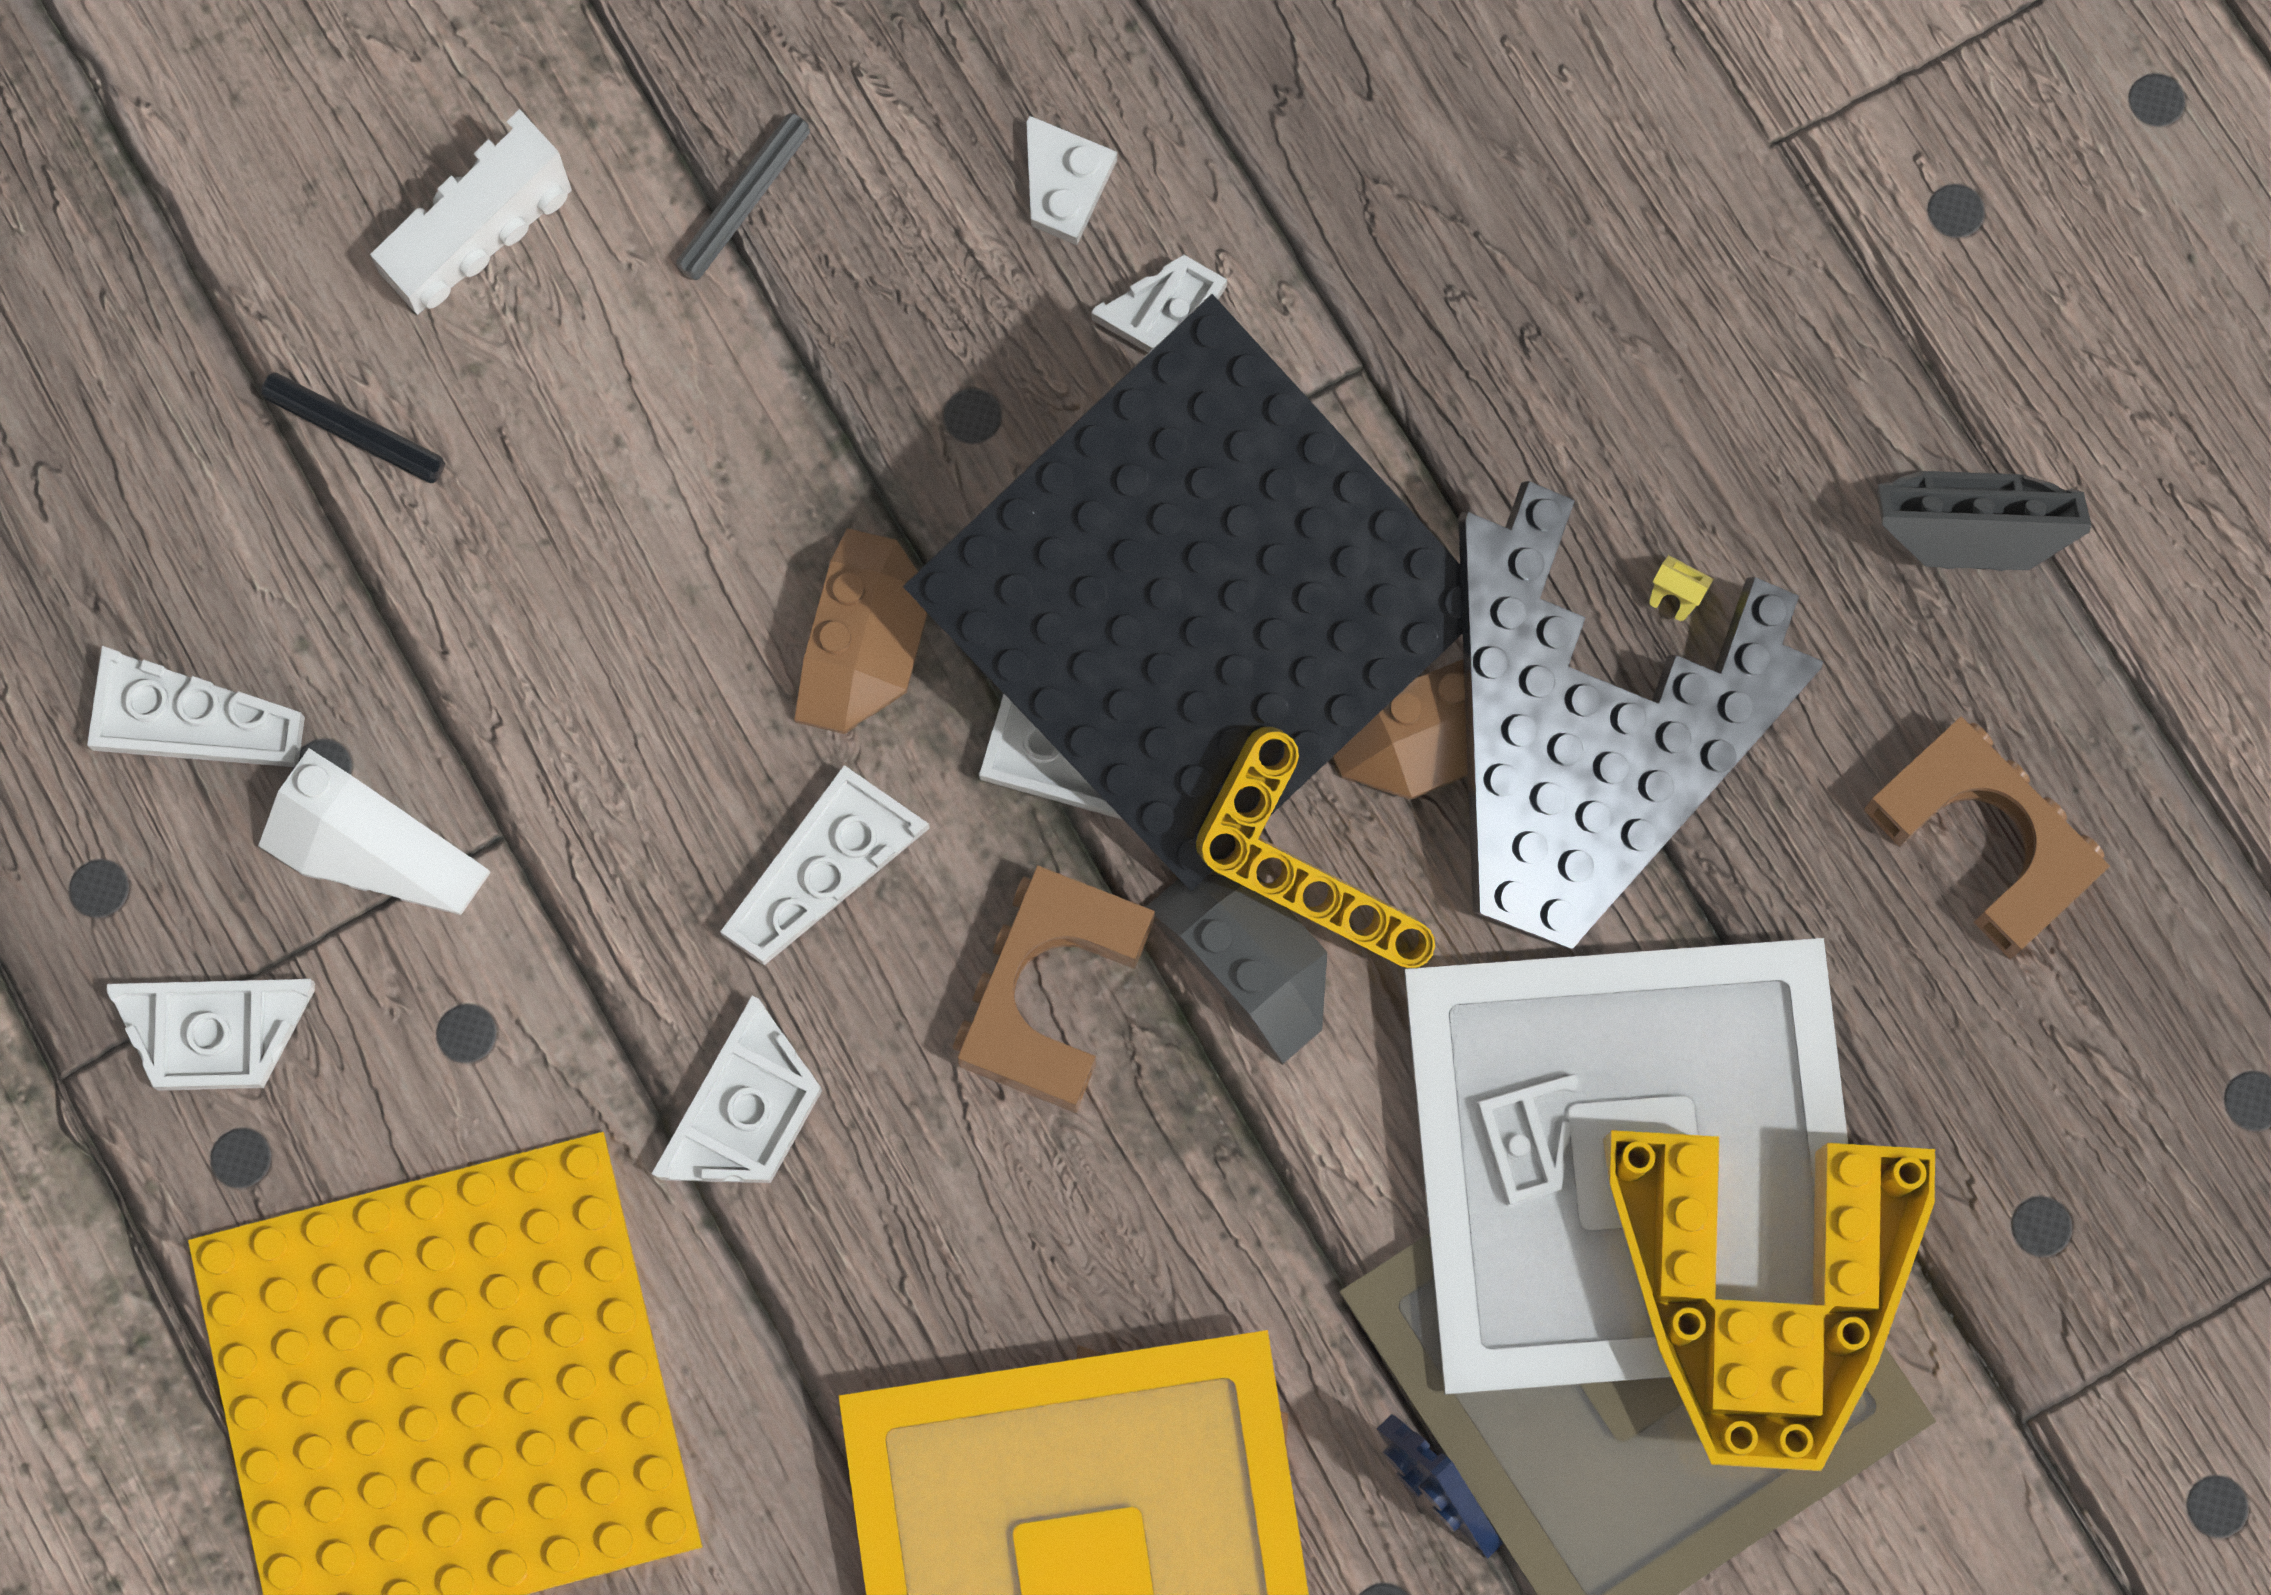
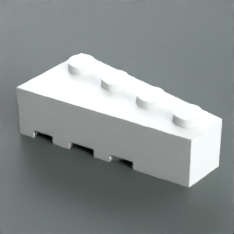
[370,109,572,315]

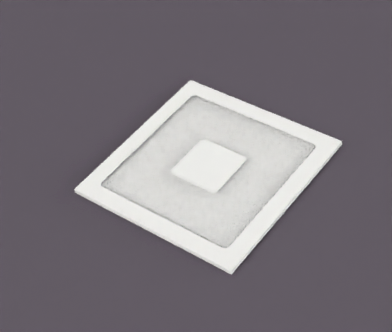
[1404,938,1848,1395]

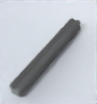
[676,113,810,280]

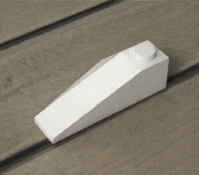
[259,748,491,915]

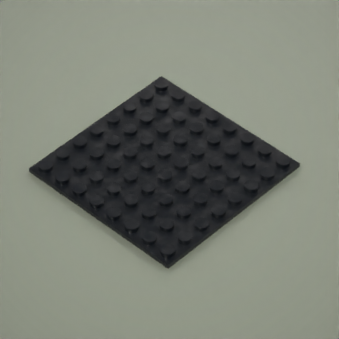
[902,294,1462,891]

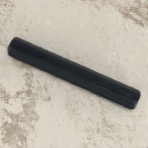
[260,372,445,483]

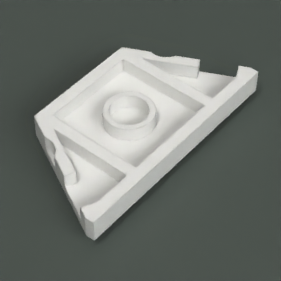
[107,979,315,1091]
[652,995,822,1183]

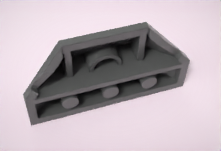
[1877,471,2091,571]
[1146,875,1327,1065]

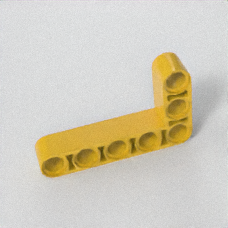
[1196,727,1435,968]

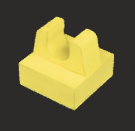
[1649,555,1714,621]

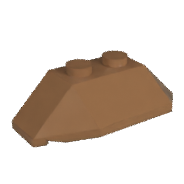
[794,528,928,734]
[1332,659,1468,800]

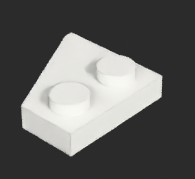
[1027,116,1117,245]
[1091,255,1227,353]
[1477,1074,1579,1206]

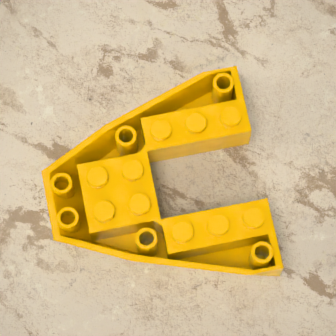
[1603,1130,1935,1471]

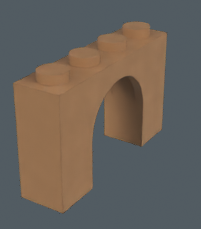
[1864,716,2110,960]
[953,865,1155,1114]

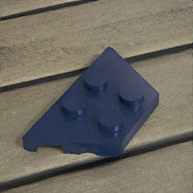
[1376,1414,1503,1559]

